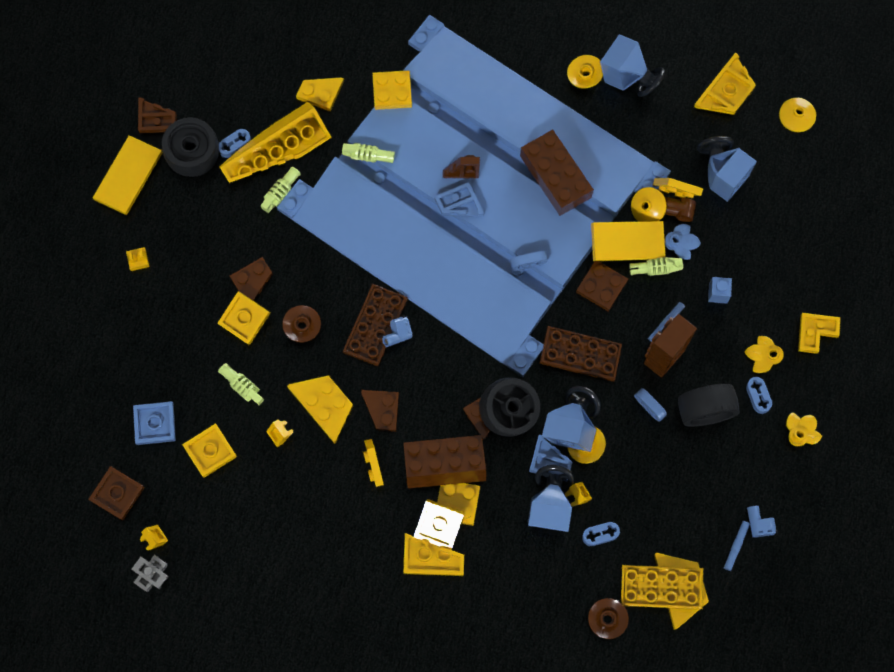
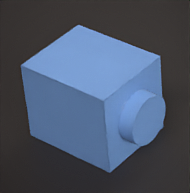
[708,277,732,303]

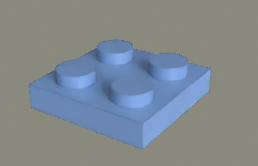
[133,402,176,445]

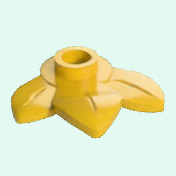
[745,336,784,373]
[786,412,822,446]

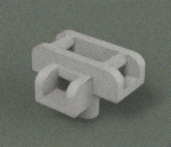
[132,555,169,592]

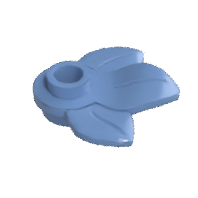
[665,224,701,260]

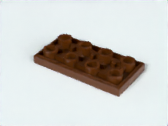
[343,284,408,367]
[539,326,622,382]

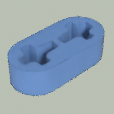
[219,129,251,158]
[510,251,548,271]
[746,377,772,414]
[634,388,667,422]
[582,522,620,546]

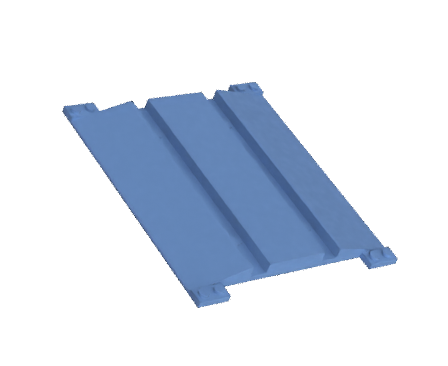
[277,15,671,377]

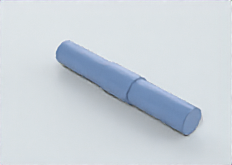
[648,302,685,342]
[724,521,750,571]

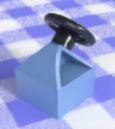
[600,34,665,97]
[697,136,757,202]
[542,386,601,452]
[528,465,574,532]

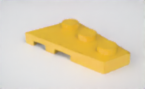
[404,533,464,576]

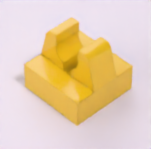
[126,247,150,271]
[266,419,293,447]
[565,482,592,506]
[140,525,168,550]

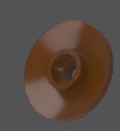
[283,305,321,343]
[588,598,629,639]

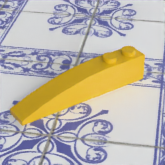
[219,102,332,183]

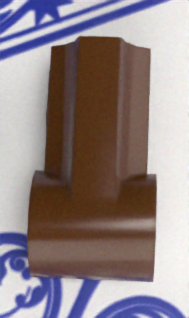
[665,197,696,222]

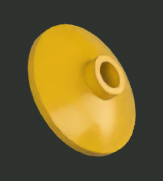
[567,55,603,88]
[779,98,816,132]
[631,187,667,222]
[568,426,606,464]

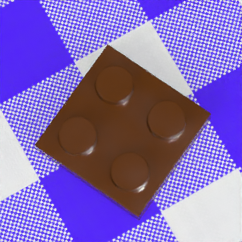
[576,261,628,312]
[88,466,145,521]

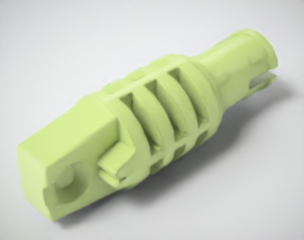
[342,143,395,163]
[261,167,301,213]
[629,257,683,276]
[218,363,264,405]

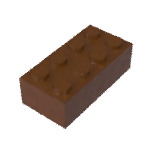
[520,129,594,216]
[644,314,697,378]
[404,435,486,488]

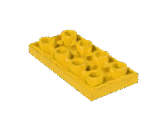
[93,136,163,215]
[591,221,665,261]
[621,565,703,609]

